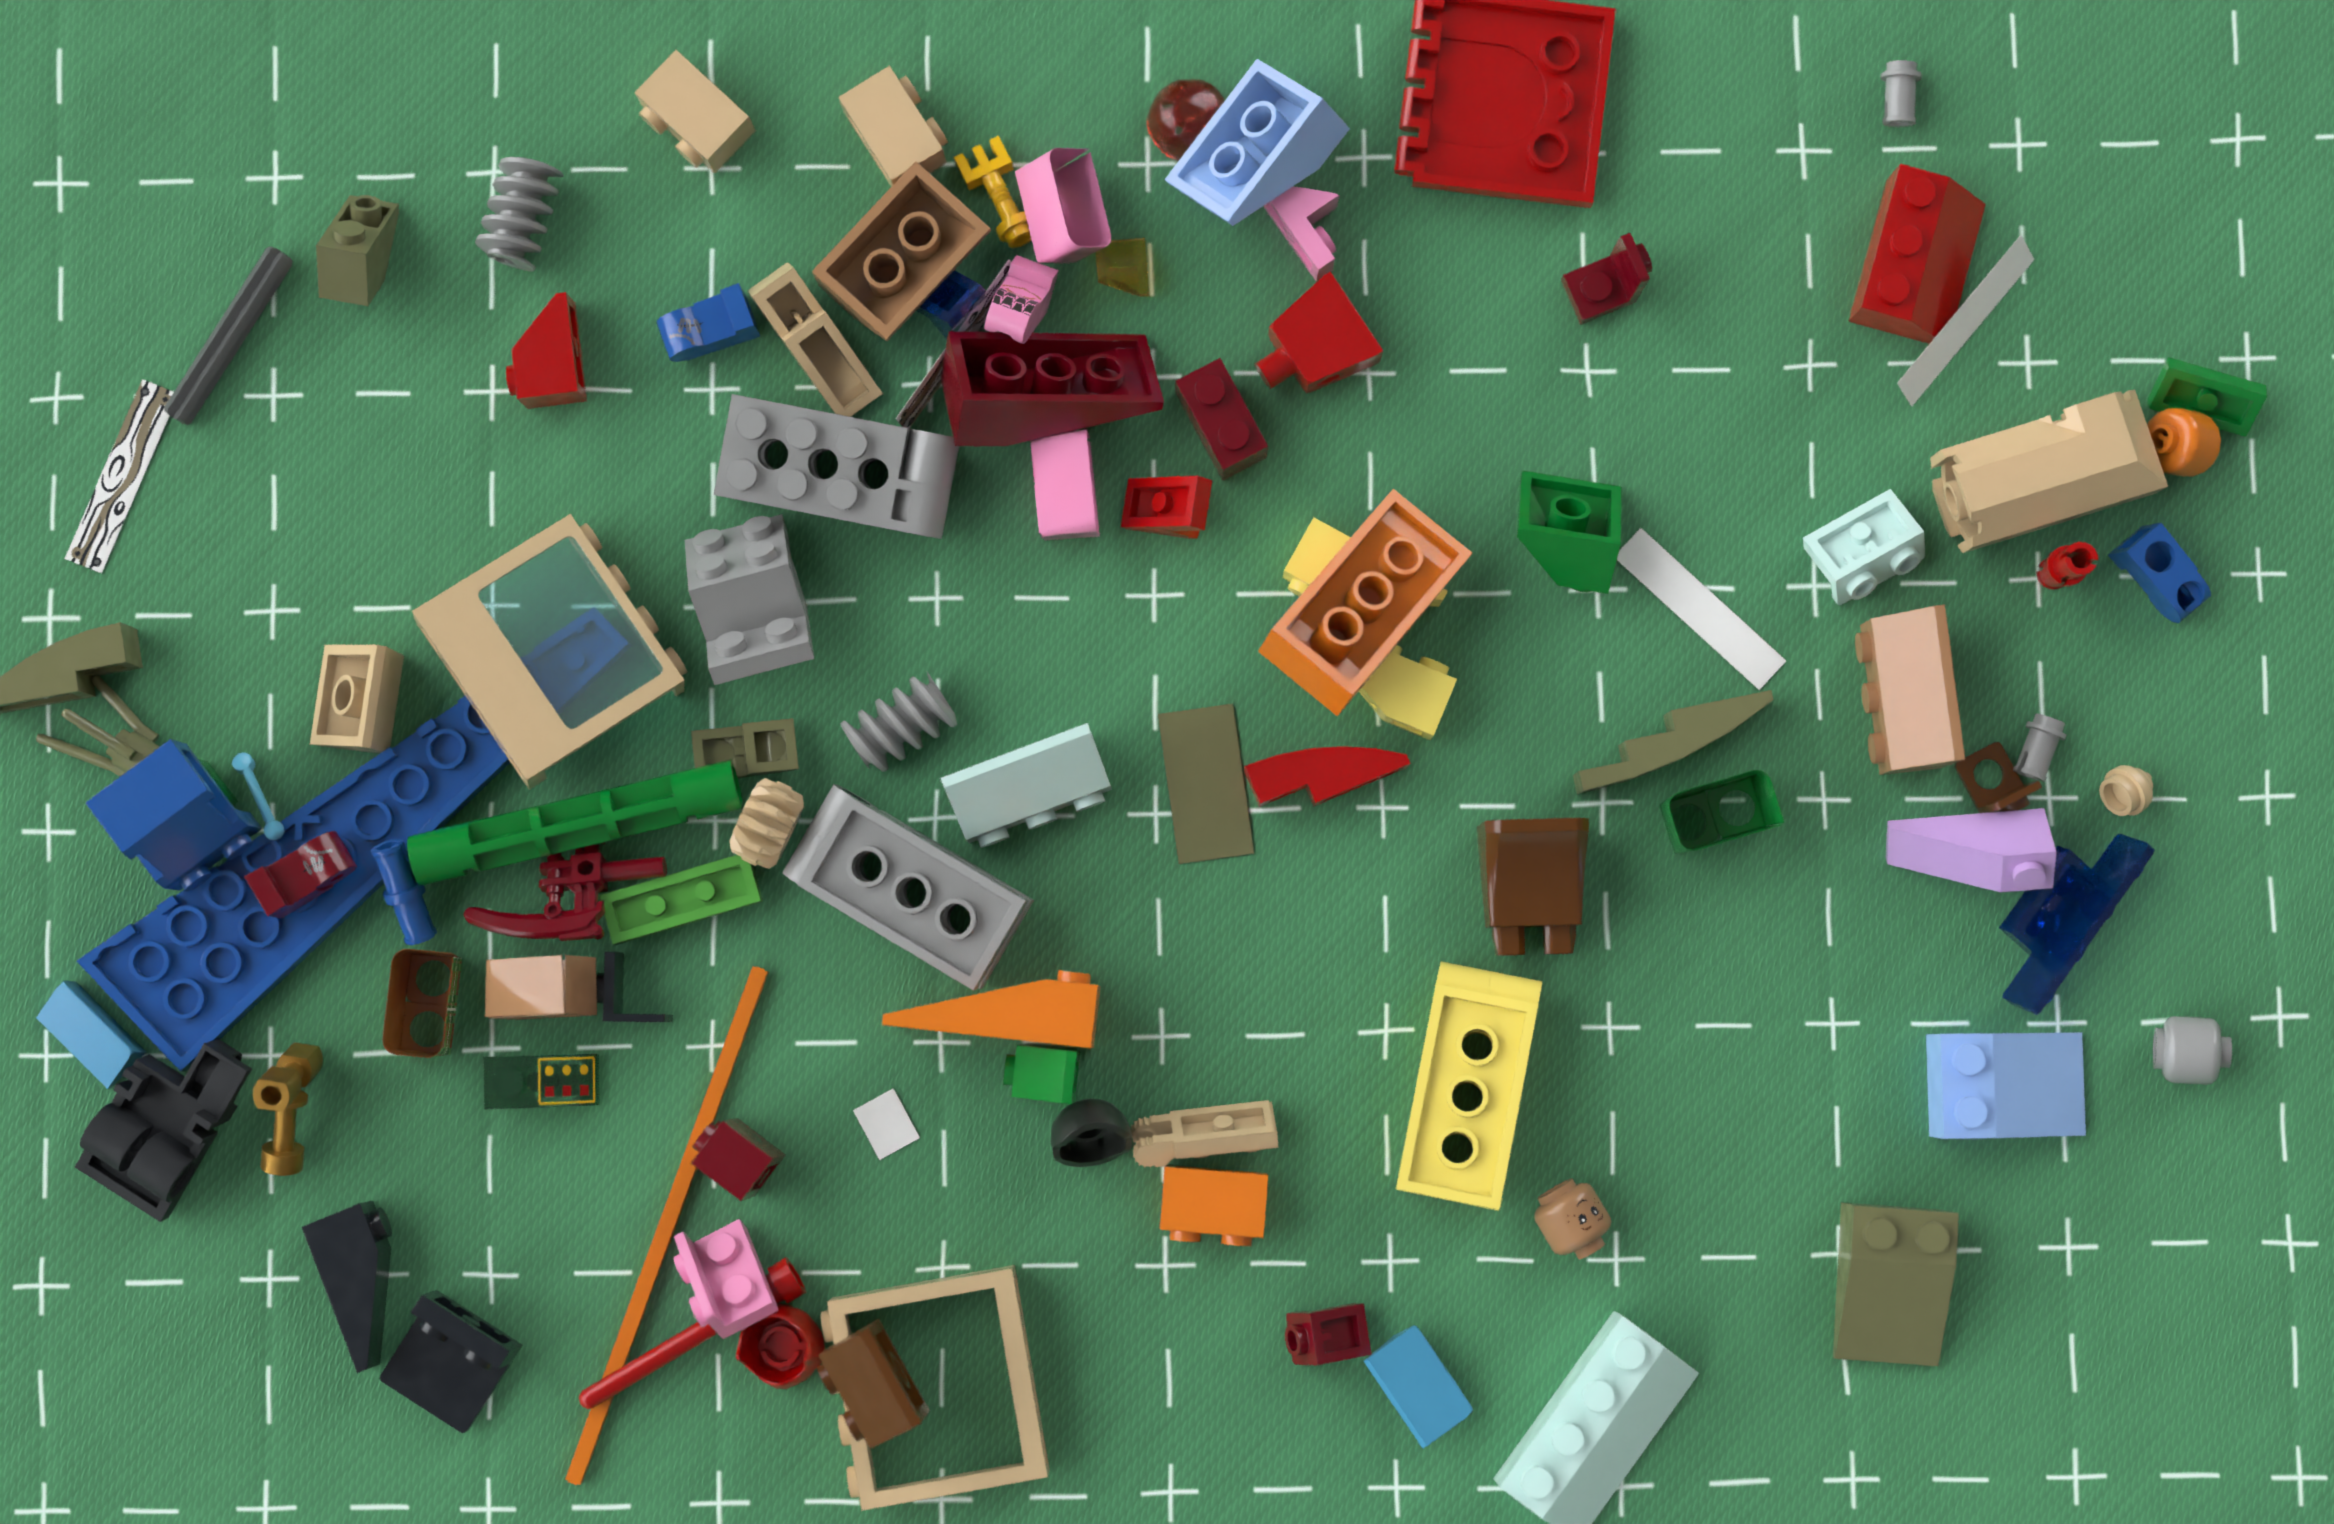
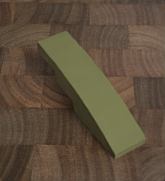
[1573,690,1774,795]

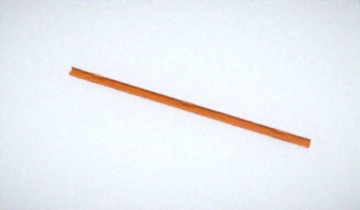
[565,966,769,1485]

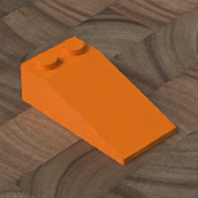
[1258,489,1472,717]
[882,971,1101,1048]

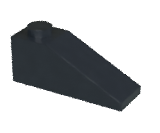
[302,1201,392,1373]

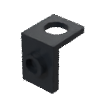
[596,951,673,1022]

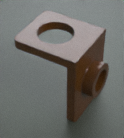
[1954,742,2042,813]

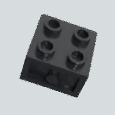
[380,1290,523,1433]

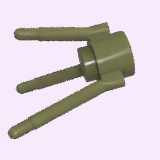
[36,675,160,777]

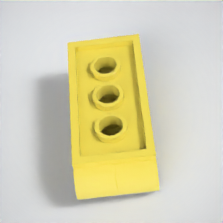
[1396,961,1542,1211]

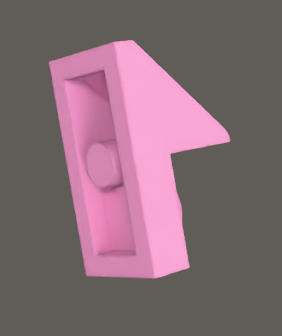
[1263,186,1339,281]

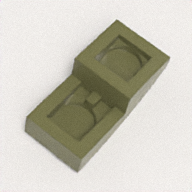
[691,718,799,778]

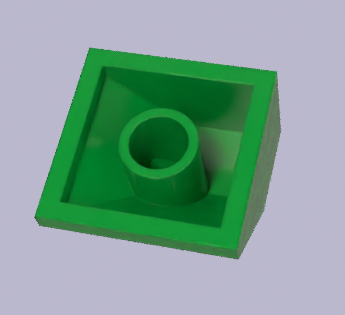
[1517,470,1622,594]

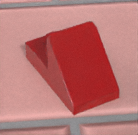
[1121,476,1212,539]

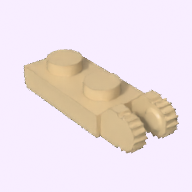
[1131,1100,1278,1168]

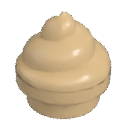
[2099,765,2153,816]

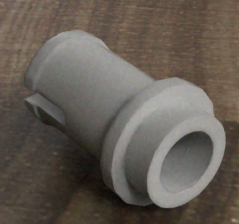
[1881,60,1922,127]
[2013,713,2067,782]

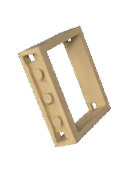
[821,1265,1050,1510]

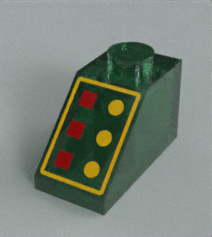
[484,1054,600,1109]

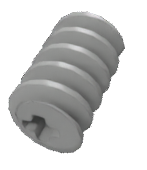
[475,157,564,272]
[840,672,957,772]

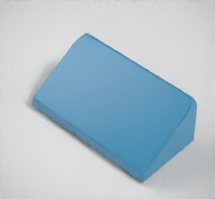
[36,981,146,1089]
[1364,1326,1473,1448]

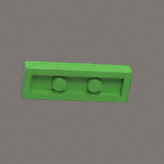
[599,855,764,945]

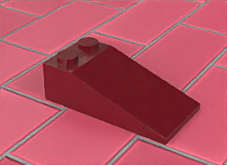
[941,331,1164,447]

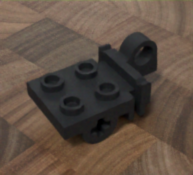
[75,1040,252,1222]

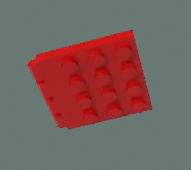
[1394,0,1616,208]

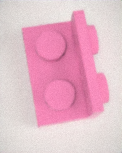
[673,1219,779,1339]

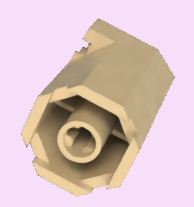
[1930,390,2168,553]

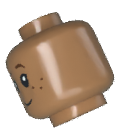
[1534,1178,1611,1260]

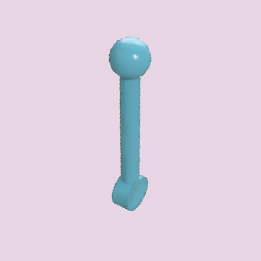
[232,752,285,840]

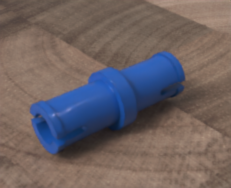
[371,839,437,945]

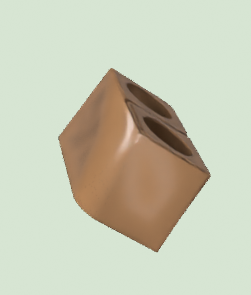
[485,955,597,1020]

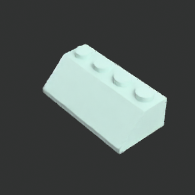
[1493,1311,1699,1524]

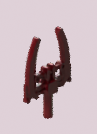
[464,842,667,941]

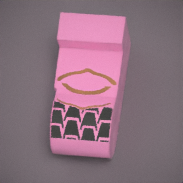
[984,255,1059,344]

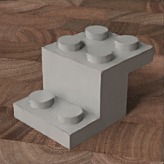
[685,514,814,685]

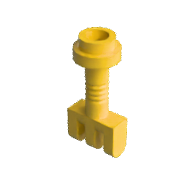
[953,136,1032,248]

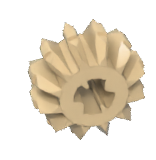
[729,778,804,869]

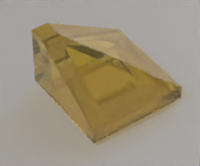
[1096,238,1150,297]

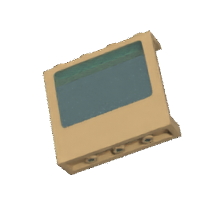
[412,514,687,790]

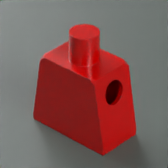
[1254,271,1383,393]

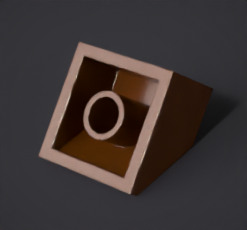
[817,1319,930,1449]

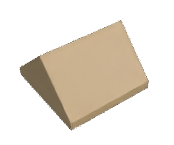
[310,645,404,754]

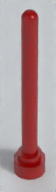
[579,1257,807,1409]

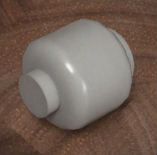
[2153,1016,2232,1085]

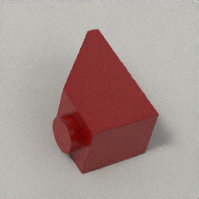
[506,292,587,409]

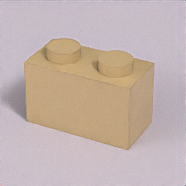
[634,50,756,174]
[838,65,948,187]

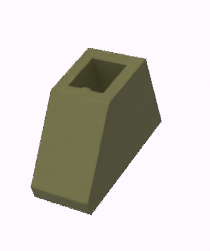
[316,195,399,306]

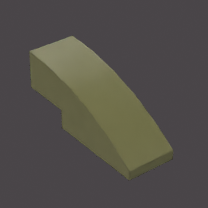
[0,622,143,714]

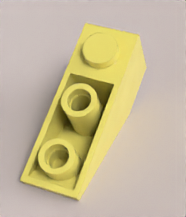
[1359,645,1457,740]

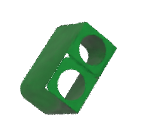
[1659,770,1784,854]

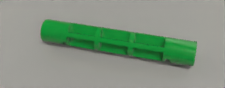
[407,760,743,886]

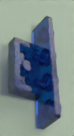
[1999,834,2155,1015]

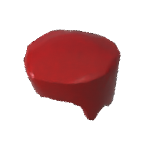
[736,1303,825,1389]

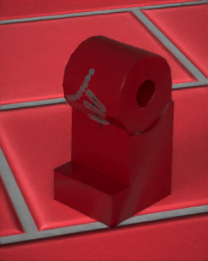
[244,831,357,918]

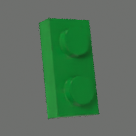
[2148,357,2268,437]

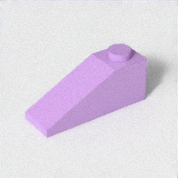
[1886,808,2056,892]

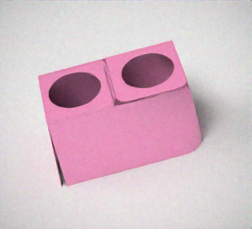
[1015,148,1111,263]
[1030,429,1099,540]

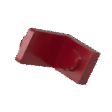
[1561,233,1652,325]

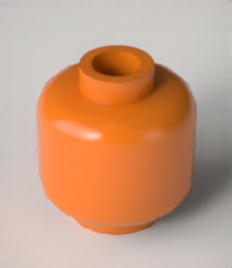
[2147,408,2221,477]

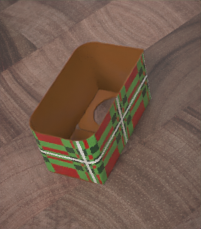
[382,949,462,1058]

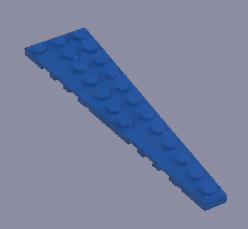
[77,608,632,1072]

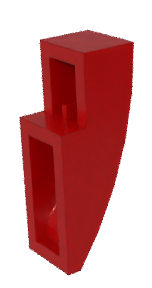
[1244,746,1411,807]

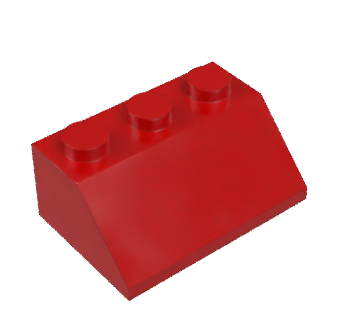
[1849,163,1986,344]

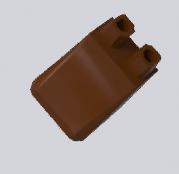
[1477,818,1589,956]

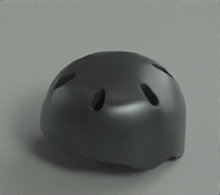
[1051,1099,1132,1167]

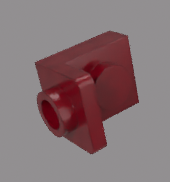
[1285,1303,1371,1365]

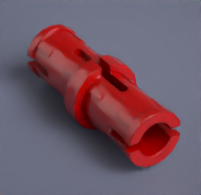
[2036,542,2098,590]

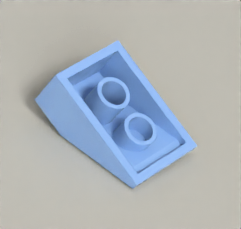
[1165,59,1350,226]
[1926,1032,2086,1139]

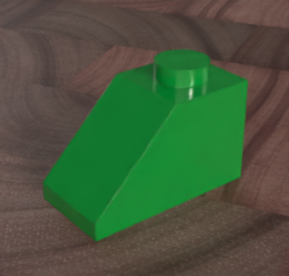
[1003,1045,1080,1104]

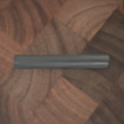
[164,246,293,425]

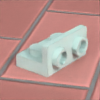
[1803,489,1925,605]

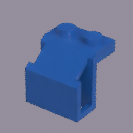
[86,739,262,892]

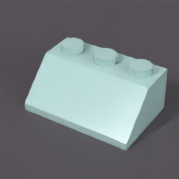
[941,723,1112,848]

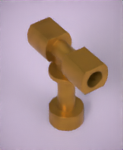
[253,1042,323,1176]

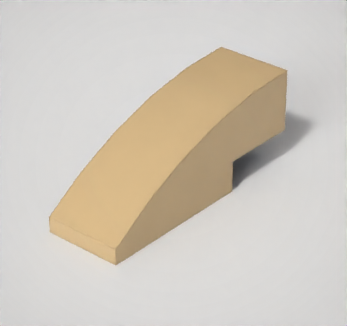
[747,262,883,417]

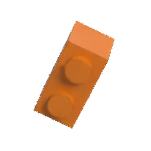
[1160,1165,1268,1246]

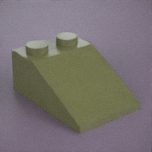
[1833,1202,1959,1366]

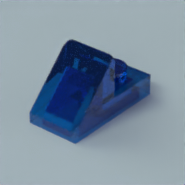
[916,270,986,339]

